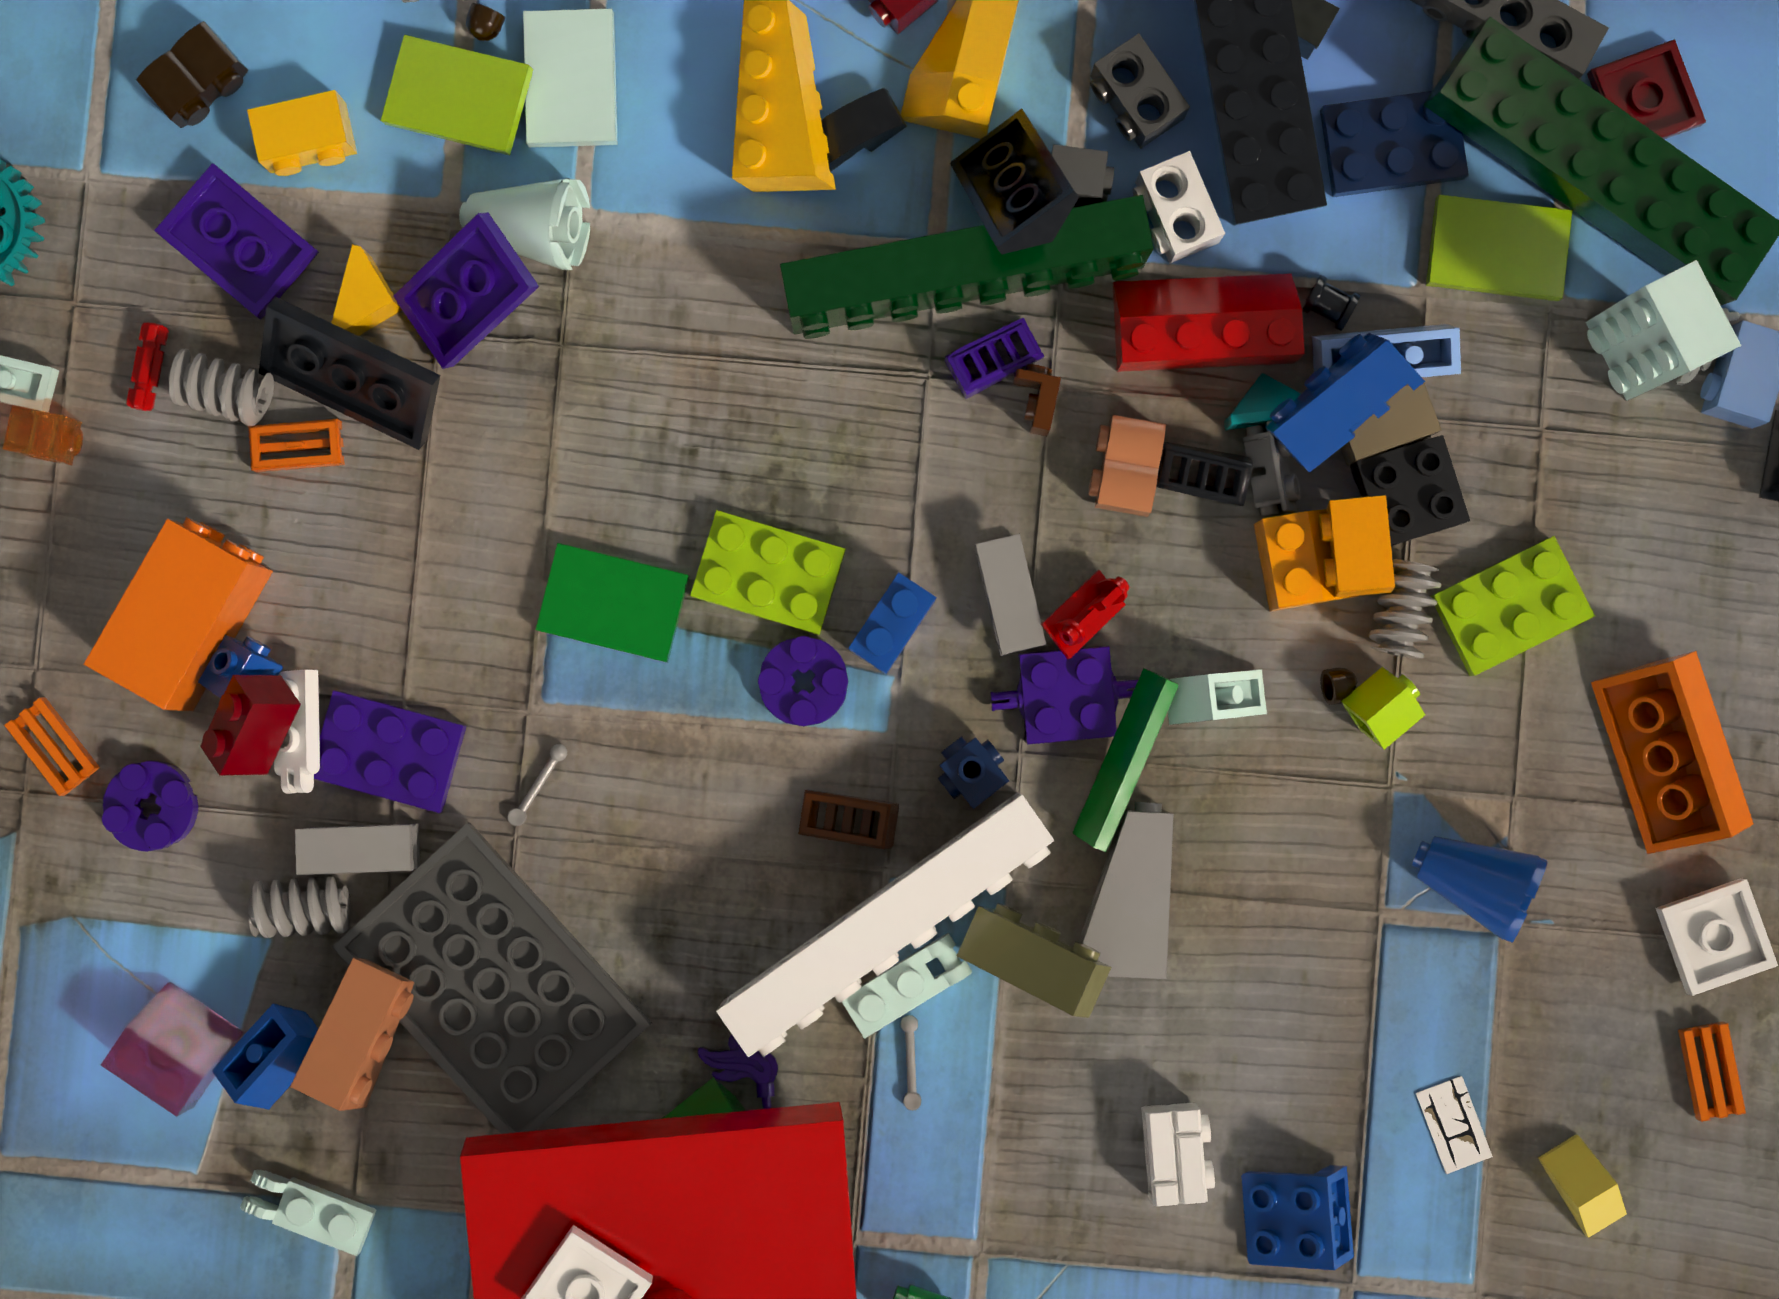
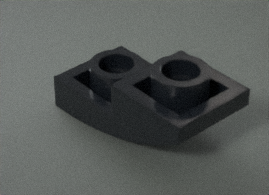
[821,88,907,172]

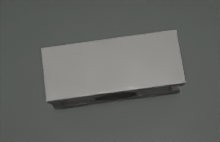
[974,534,1046,657]
[295,823,420,875]

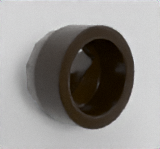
[466,3,505,41]
[1320,668,1358,705]

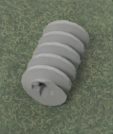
[169,348,274,426]
[1368,559,1442,659]
[248,876,351,938]

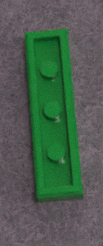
[1073,668,1179,852]

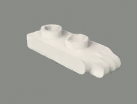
[274,670,320,794]

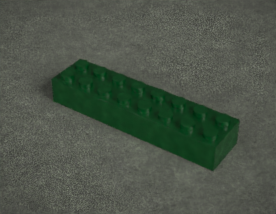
[1423,17,1779,305]
[780,195,1154,339]

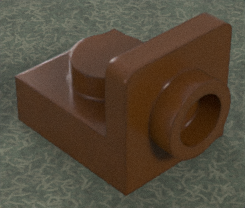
[1013,364,1061,437]

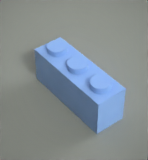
[1312,324,1461,377]

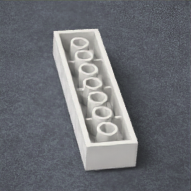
[716,793,1055,1057]

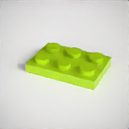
[690,510,846,636]
[1430,536,1595,676]

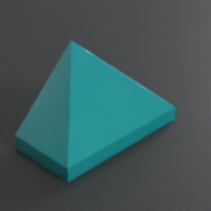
[1224,373,1301,431]

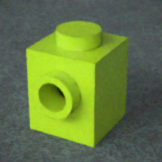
[1341,667,1426,750]

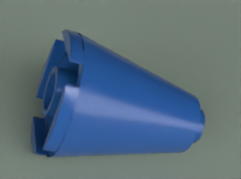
[1411,836,1548,943]

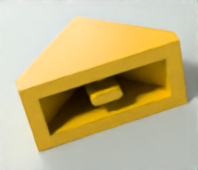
[331,244,402,336]

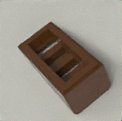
[798,789,899,850]

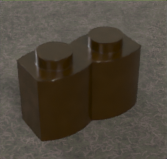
[136,21,248,128]

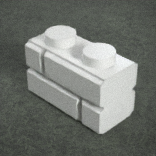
[1141,1103,1215,1206]

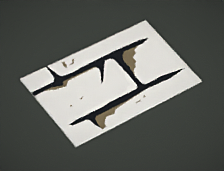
[1416,1076,1493,1174]

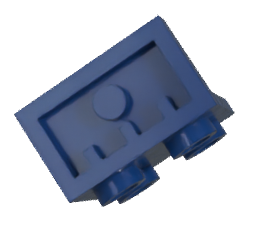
[1241,1165,1354,1270]

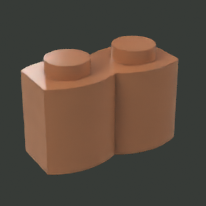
[1088,415,1166,517]

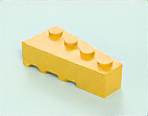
[732,0,836,192]

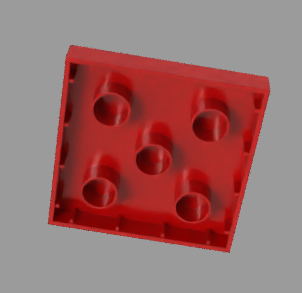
[460,1102,857,1299]

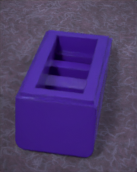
[944,318,1045,400]

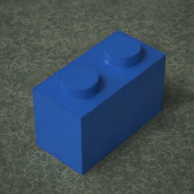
[848,572,937,675]
[212,1003,318,1110]

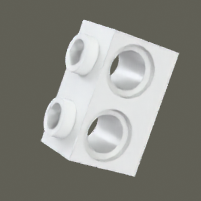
[1133,151,1225,264]

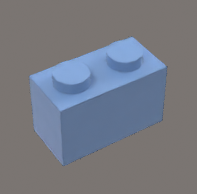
[1700,320,1779,429]

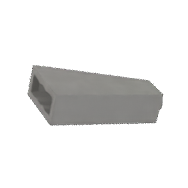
[1078,802,1174,979]

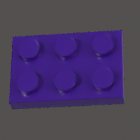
[154,163,319,320]
[393,212,539,369]
[314,690,467,813]

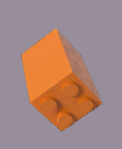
[83,517,273,711]

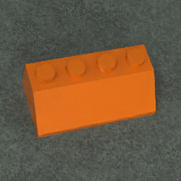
[1591,651,1754,854]

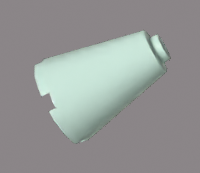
[459,178,590,270]

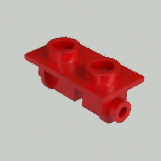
[1041,570,1129,659]

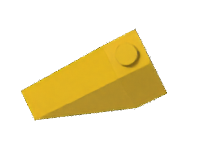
[901,0,1019,139]

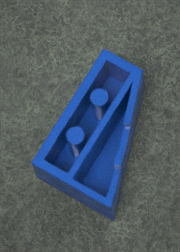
[1266,333,1425,472]

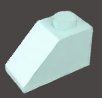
[1168,669,1267,725]

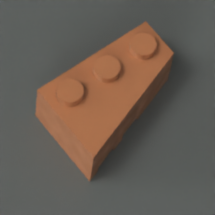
[290,958,414,1111]

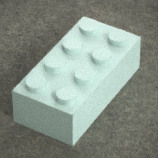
[1585,260,1742,401]

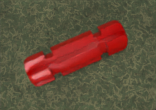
[126,322,169,411]

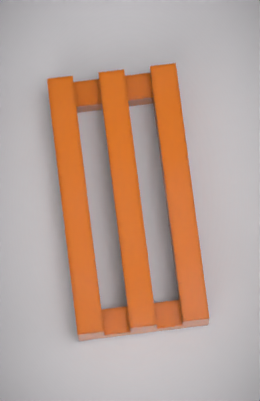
[248,419,345,472]
[4,697,100,796]
[1678,1022,1746,1122]

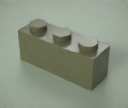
[957,903,1112,1018]

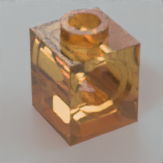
[3,405,83,466]

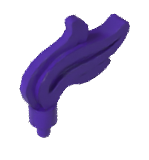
[698,1034,778,1109]

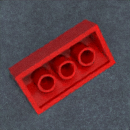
[1113,273,1305,372]

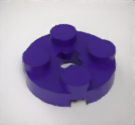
[758,636,849,727]
[102,761,199,852]

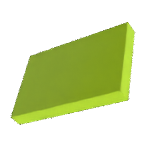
[380,35,534,155]
[1426,195,1573,301]

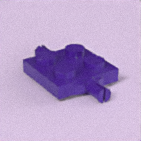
[990,646,1139,745]

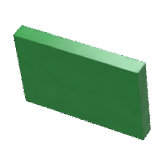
[535,543,690,663]

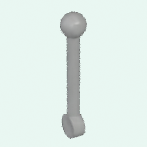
[508,744,567,826]
[900,1015,921,1111]

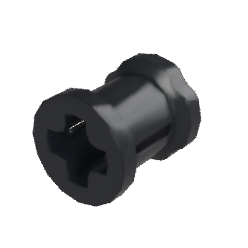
[1302,275,1361,331]

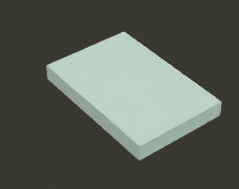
[523,9,618,148]

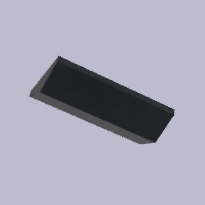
[950,109,1079,254]

